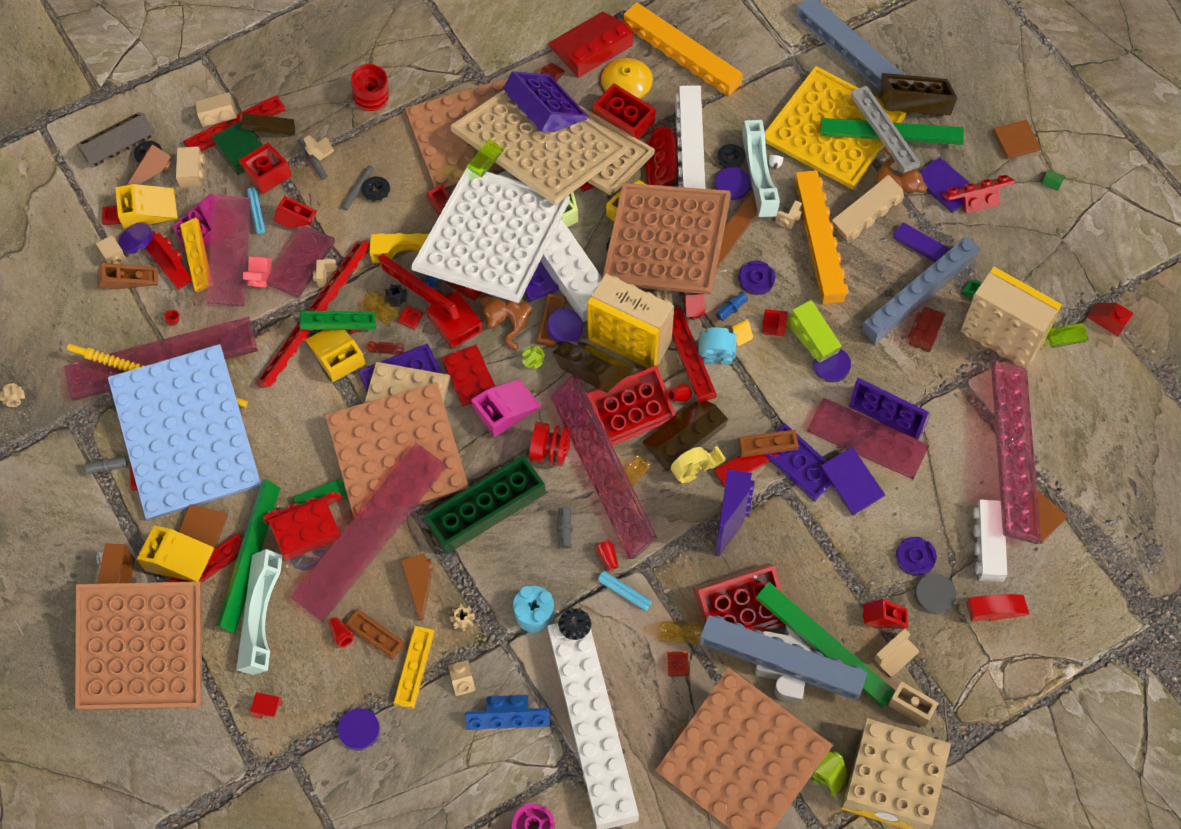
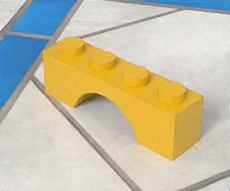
[370,233,429,263]

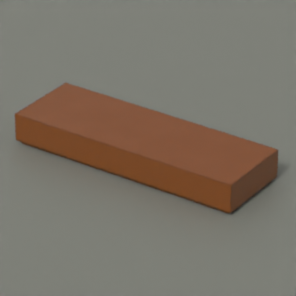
[536,293,566,347]
[737,429,799,457]
[345,609,405,660]

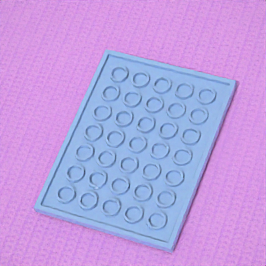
[108,344,261,521]

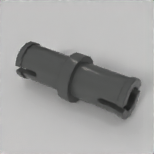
[85,456,127,474]
[557,507,573,549]

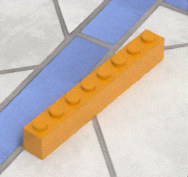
[624,2,743,97]
[794,170,848,305]

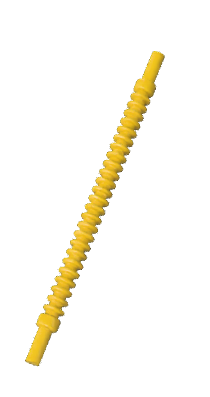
[67,343,248,408]

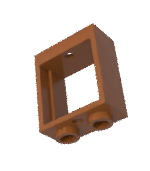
[97,543,135,584]

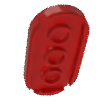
[646,126,678,186]

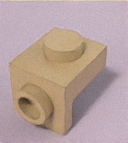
[304,135,334,161]
[775,200,803,229]
[313,258,337,288]
[448,660,476,696]

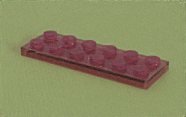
[207,194,251,306]
[807,398,930,480]

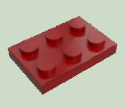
[442,344,496,407]

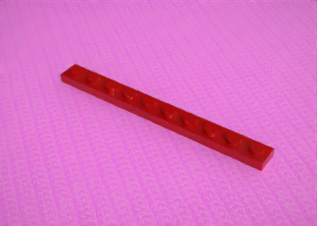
[255,240,370,388]

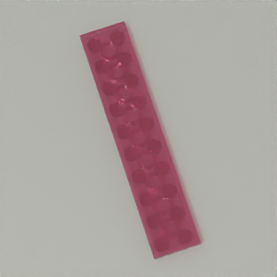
[64,316,258,401]
[991,360,1041,544]
[551,375,657,559]
[291,443,447,622]

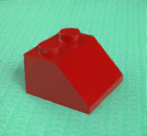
[239,142,292,194]

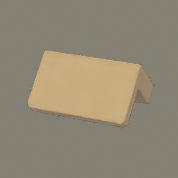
[873,629,919,678]

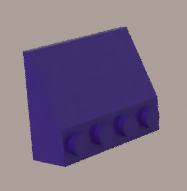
[503,71,589,133]
[849,378,931,441]
[715,470,755,556]

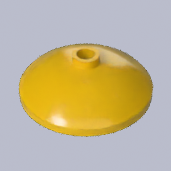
[601,58,653,99]

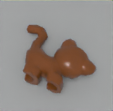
[875,147,927,194]
[480,296,532,350]

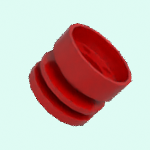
[351,64,389,111]
[529,421,570,467]

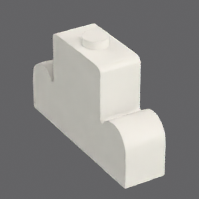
[755,625,811,705]

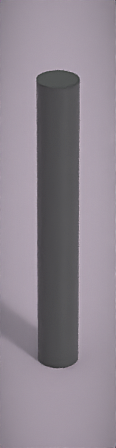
[298,137,328,180]
[342,166,374,211]

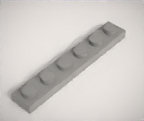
[850,85,920,173]

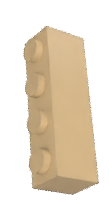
[832,175,904,242]

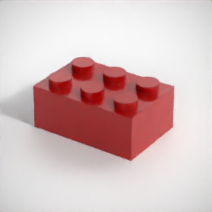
[592,83,656,140]
[269,498,342,561]

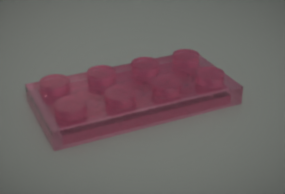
[266,226,335,298]

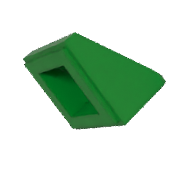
[1042,170,1065,191]
[961,280,983,300]

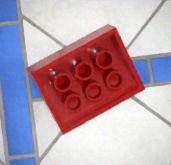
[548,11,633,78]
[583,365,677,447]
[693,563,785,632]

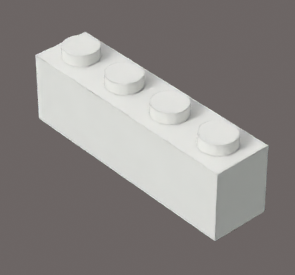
[973,500,1007,582]

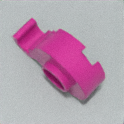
[511,803,555,829]

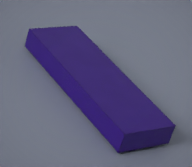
[893,222,950,262]

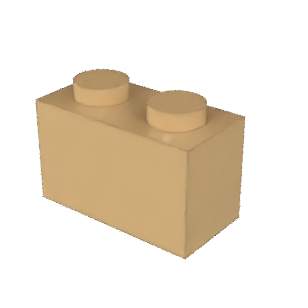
[196,92,237,127]
[176,147,205,187]
[888,681,939,727]

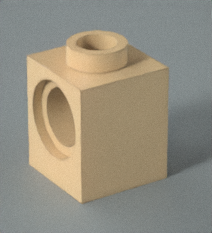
[96,235,127,264]

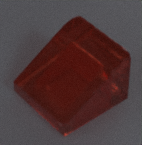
[540,63,565,82]
[667,651,689,677]

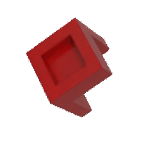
[762,309,788,337]
[250,692,283,719]

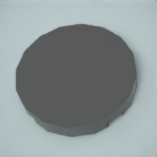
[915,574,957,614]

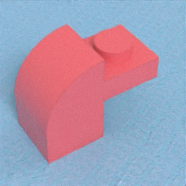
[243,256,272,287]

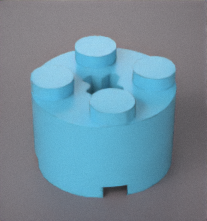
[698,327,737,365]
[513,586,555,633]

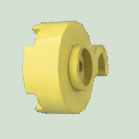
[670,446,726,484]

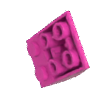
[172,193,238,253]
[471,379,541,438]

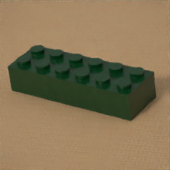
[423,455,546,555]

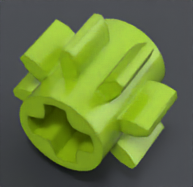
[521,345,545,369]

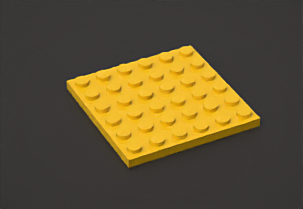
[765,66,906,190]

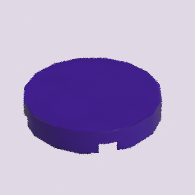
[715,167,751,200]
[118,222,153,254]
[739,261,776,295]
[546,308,584,343]
[813,349,851,382]
[896,537,937,576]
[338,708,380,751]

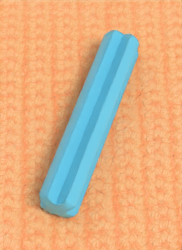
[247,187,265,234]
[598,571,652,611]

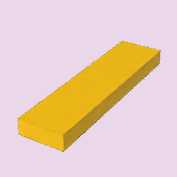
[180,218,213,292]
[393,625,435,709]

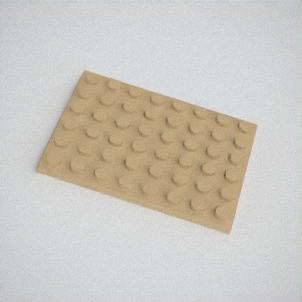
[451,90,629,205]

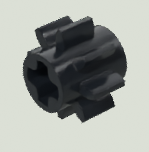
[385,284,407,307]

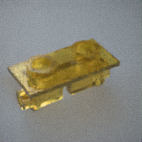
[363,291,399,327]
[613,455,651,495]
[660,621,702,645]

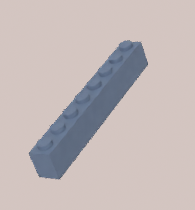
[796,0,905,91]
[861,236,980,345]
[699,615,868,701]

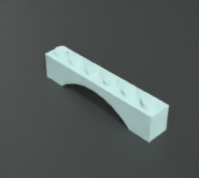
[742,120,780,217]
[236,549,283,675]

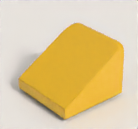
[731,319,753,346]

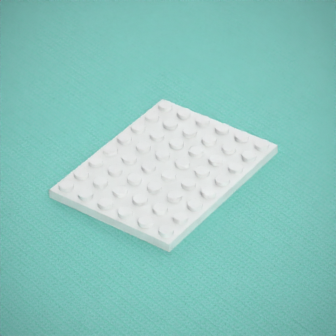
[412,166,570,303]

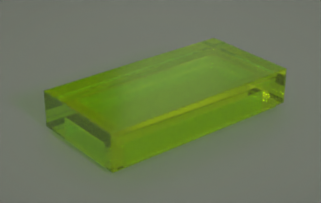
[467,139,504,178]
[1047,323,1089,348]

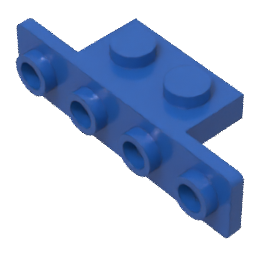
[465,695,550,730]

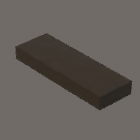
[240,113,295,136]

